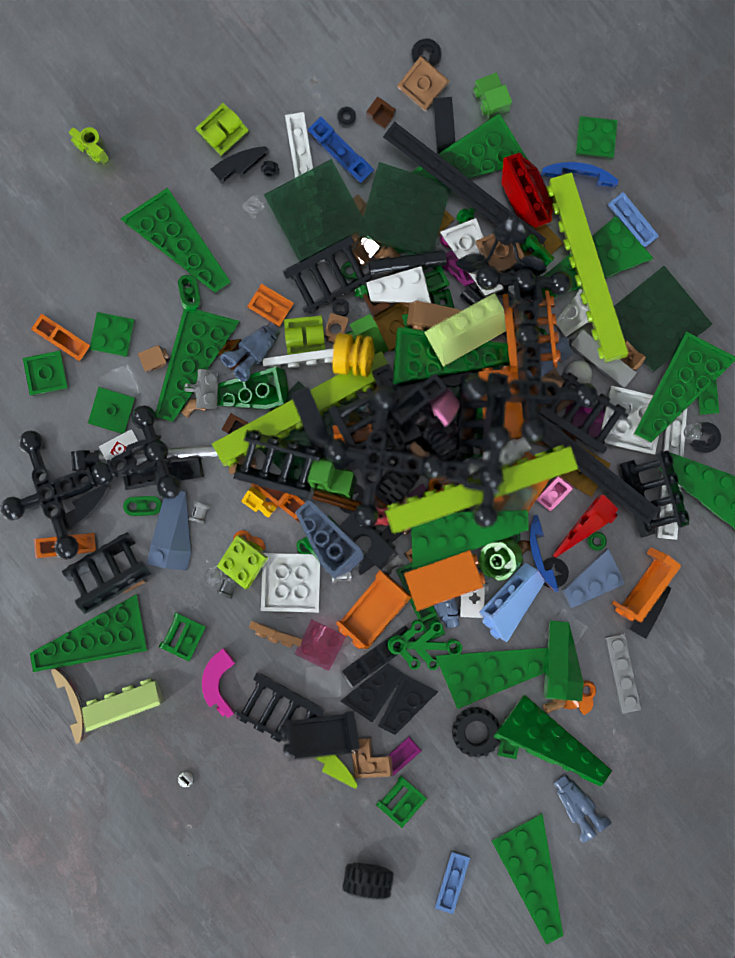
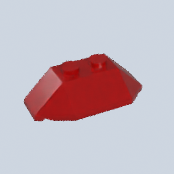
[501,152,554,228]

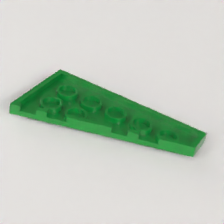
[120,187,231,293]
[542,216,653,299]
[393,327,509,384]
[658,452,735,530]
[30,594,148,672]
[435,647,547,709]
[491,813,564,945]

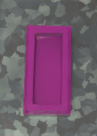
[386,736,422,776]

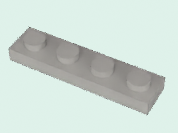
[605,634,641,714]

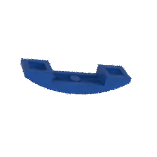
[307,117,374,183]
[541,162,618,188]
[530,514,559,592]

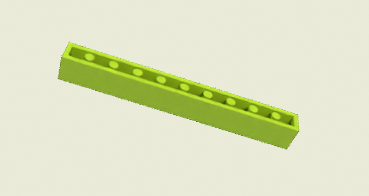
[547,172,628,363]
[212,351,393,467]
[385,444,578,533]

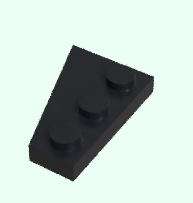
[340,663,404,722]
[378,674,438,735]

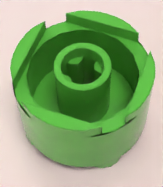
[479,537,523,580]

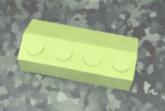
[424,293,506,366]
[82,678,164,732]

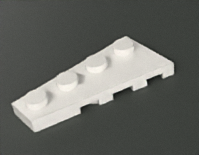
[440,218,503,297]
[263,349,333,368]

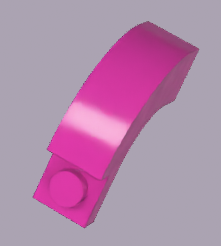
[202,647,236,718]

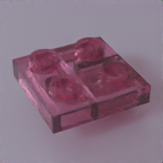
[295,619,347,671]

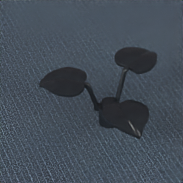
[456,215,547,275]

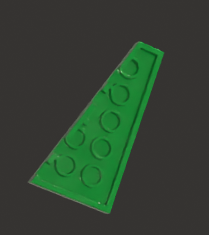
[403,113,528,194]
[155,309,240,422]
[633,332,735,443]
[411,510,529,570]
[493,695,612,786]

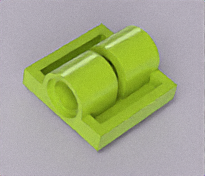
[195,103,249,157]
[68,127,109,165]
[284,315,326,355]
[217,535,268,589]

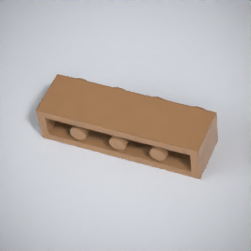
[406,300,463,331]

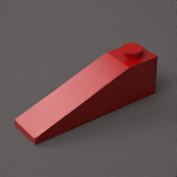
[551,494,618,558]

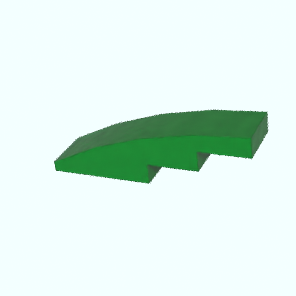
[396,563,446,642]

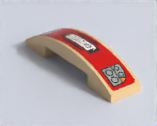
[51,668,85,744]

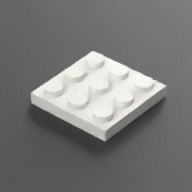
[600,386,659,455]
[261,553,320,612]

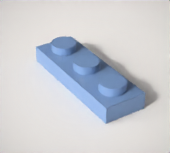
[608,192,659,248]
[435,851,470,914]

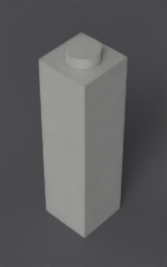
[569,330,636,388]

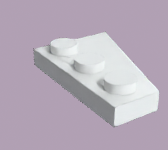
[366,266,432,304]
[556,288,589,338]

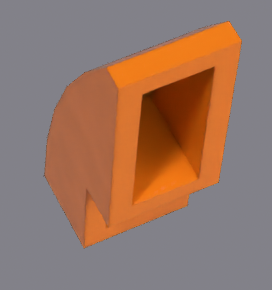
[31,313,90,361]
[251,484,305,522]
[33,533,96,559]

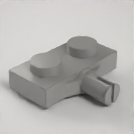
[184,369,219,409]

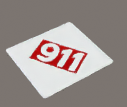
[99,430,147,470]

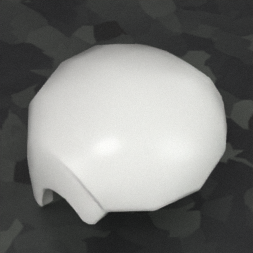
[564,359,593,389]

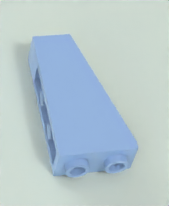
[479,563,545,642]

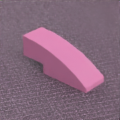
[432,387,460,426]

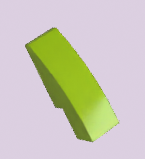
[314,755,358,789]

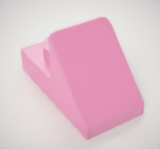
[536,475,574,512]

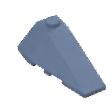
[147,490,192,570]
[295,499,364,578]

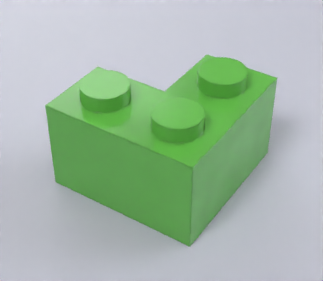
[473,72,512,120]
[308,458,357,499]

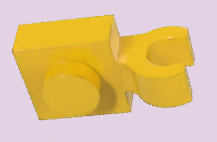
[241,486,277,518]

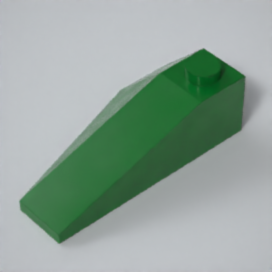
[217,367,289,409]
[543,621,584,701]

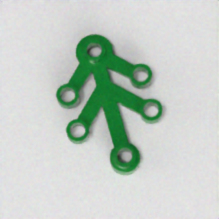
[388,620,462,670]

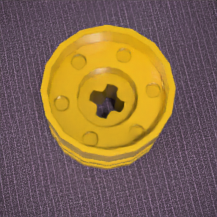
[332,333,374,377]

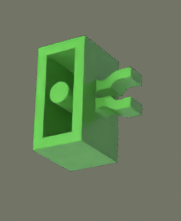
[350,314,389,355]

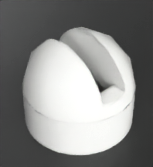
[178,771,194,788]

